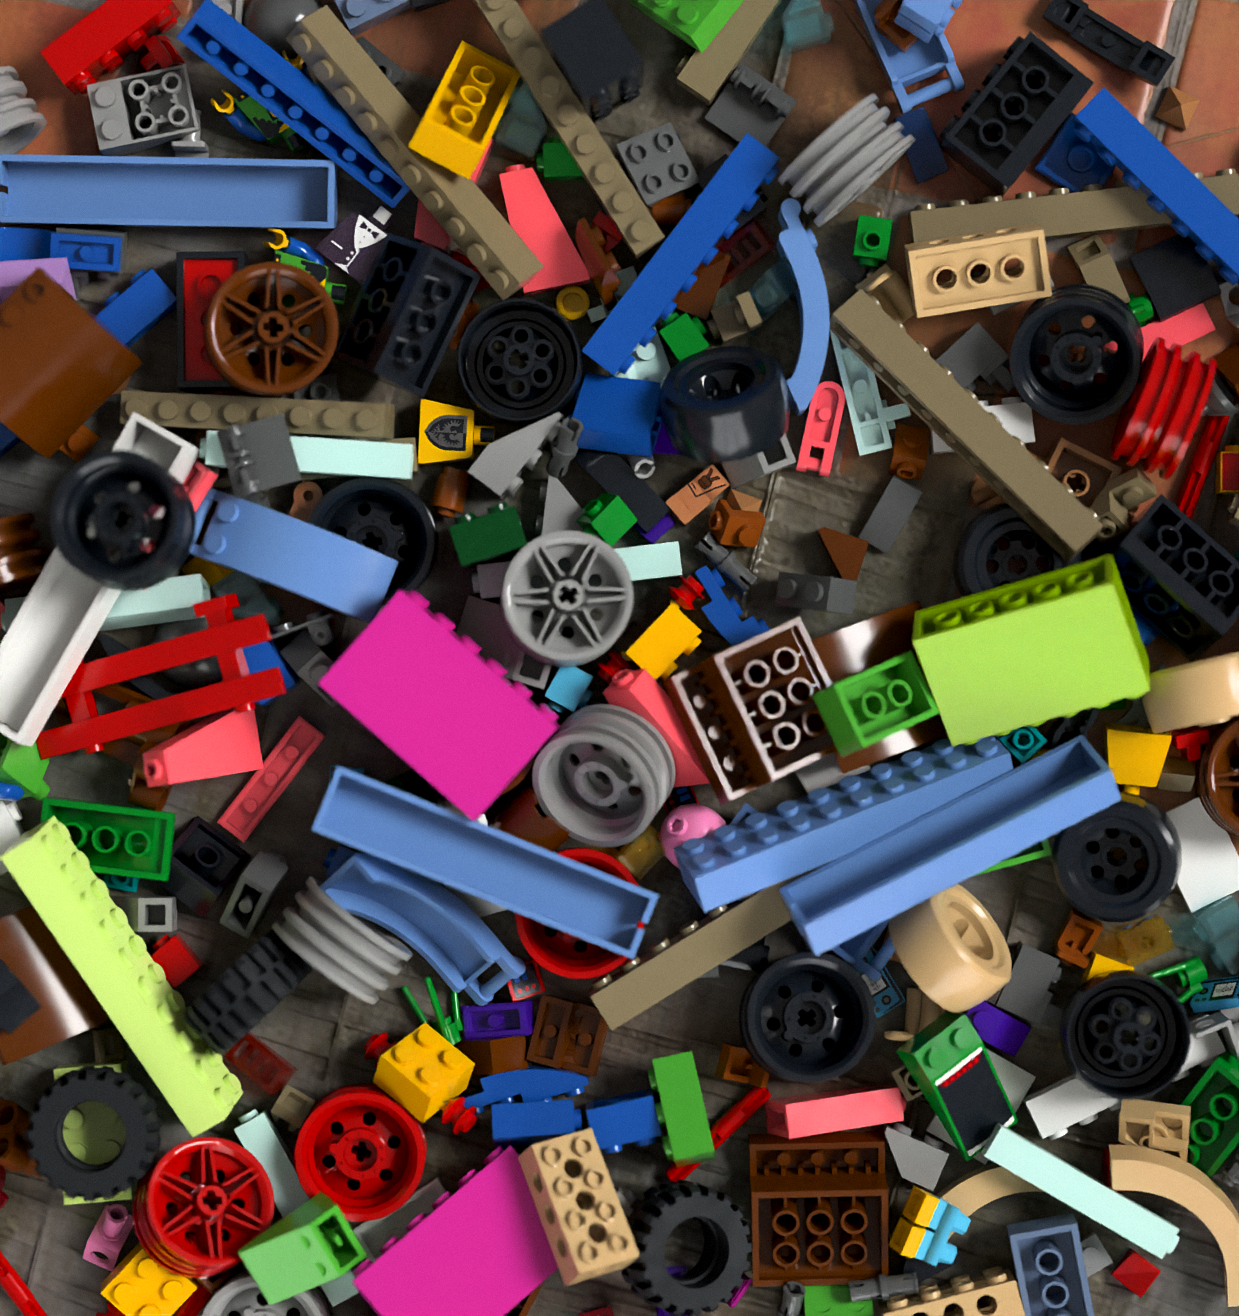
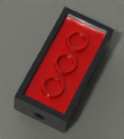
[176,251,249,391]

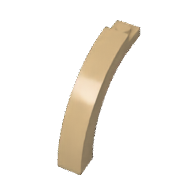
[1108,1145,1239,1307]
[936,1163,1106,1241]

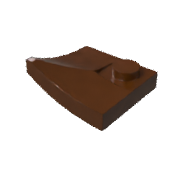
[667,233,731,321]

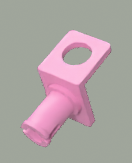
[83,1204,134,1271]

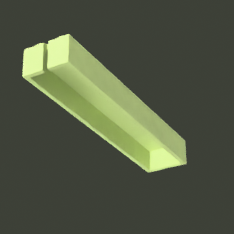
[0,816,244,1138]

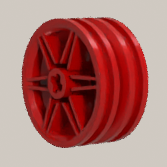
[1108,337,1217,480]
[515,847,644,979]
[295,1083,427,1222]
[132,1137,274,1278]

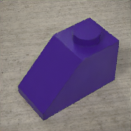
[962,1001,1031,1057]

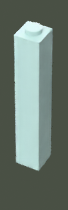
[200,430,414,481]
[472,541,682,600]
[1,574,210,633]
[234,1108,359,1307]
[981,1123,1179,1259]

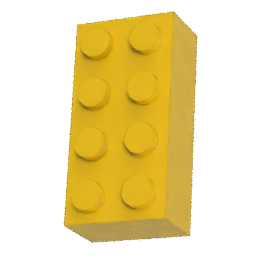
[408,40,520,179]

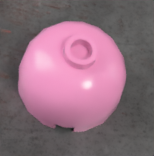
[659,803,726,868]

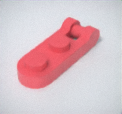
[796,381,845,478]

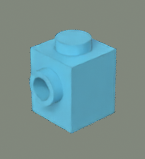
[544,666,593,715]

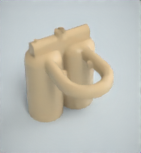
[855,263,915,323]
[884,987,944,1041]

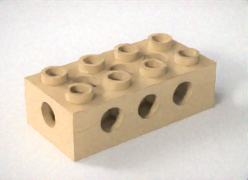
[904,223,1052,318]
[518,1128,640,1286]
[878,1266,1025,1316]

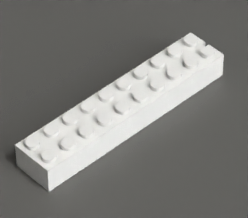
[0,412,200,747]

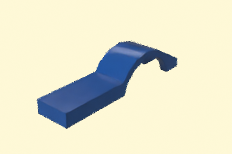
[0,226,122,272]

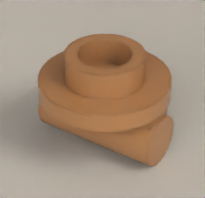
[971,478,1003,510]

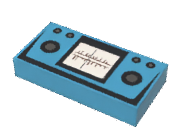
[842,946,906,1018]
[1190,976,1239,1013]

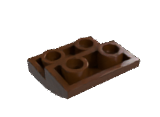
[575,217,622,311]

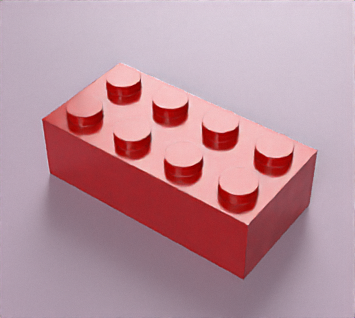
[40,0,181,95]

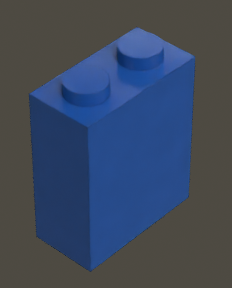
[567,373,663,457]
[491,1100,583,1150]

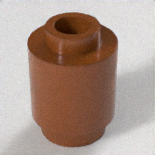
[646,192,693,226]
[430,466,471,518]

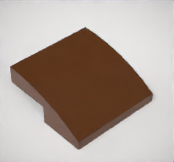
[526,994,608,1077]

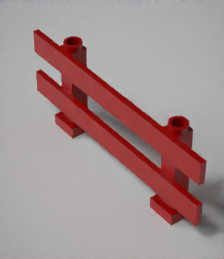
[36,593,287,760]

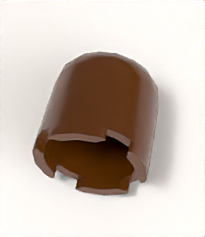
[491,784,570,852]

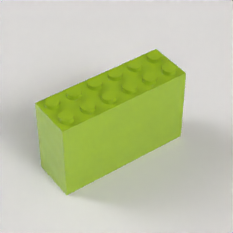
[913,554,1150,746]

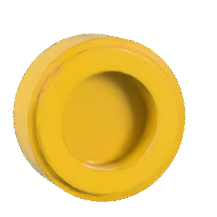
[556,286,590,321]

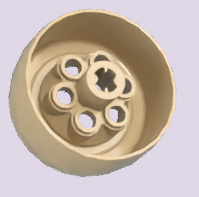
[1142,652,1239,734]
[888,884,1012,1013]

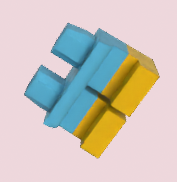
[889,1186,970,1266]

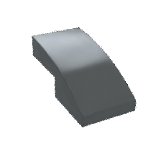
[859,475,923,554]

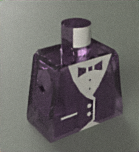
[315,205,395,286]

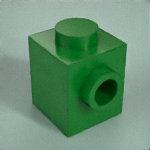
[537,137,585,182]
[851,215,892,268]
[658,312,710,363]
[576,493,638,547]

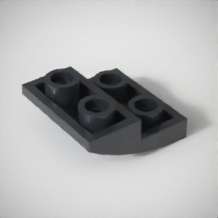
[1129,234,1221,323]

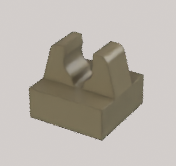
[270,1084,316,1132]

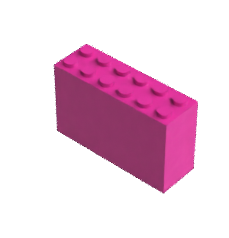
[318,589,560,821]
[351,1146,558,1316]

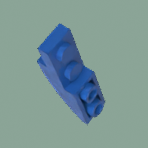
[694,565,770,647]
[454,1066,589,1115]

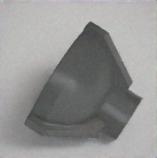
[1201,373,1239,417]

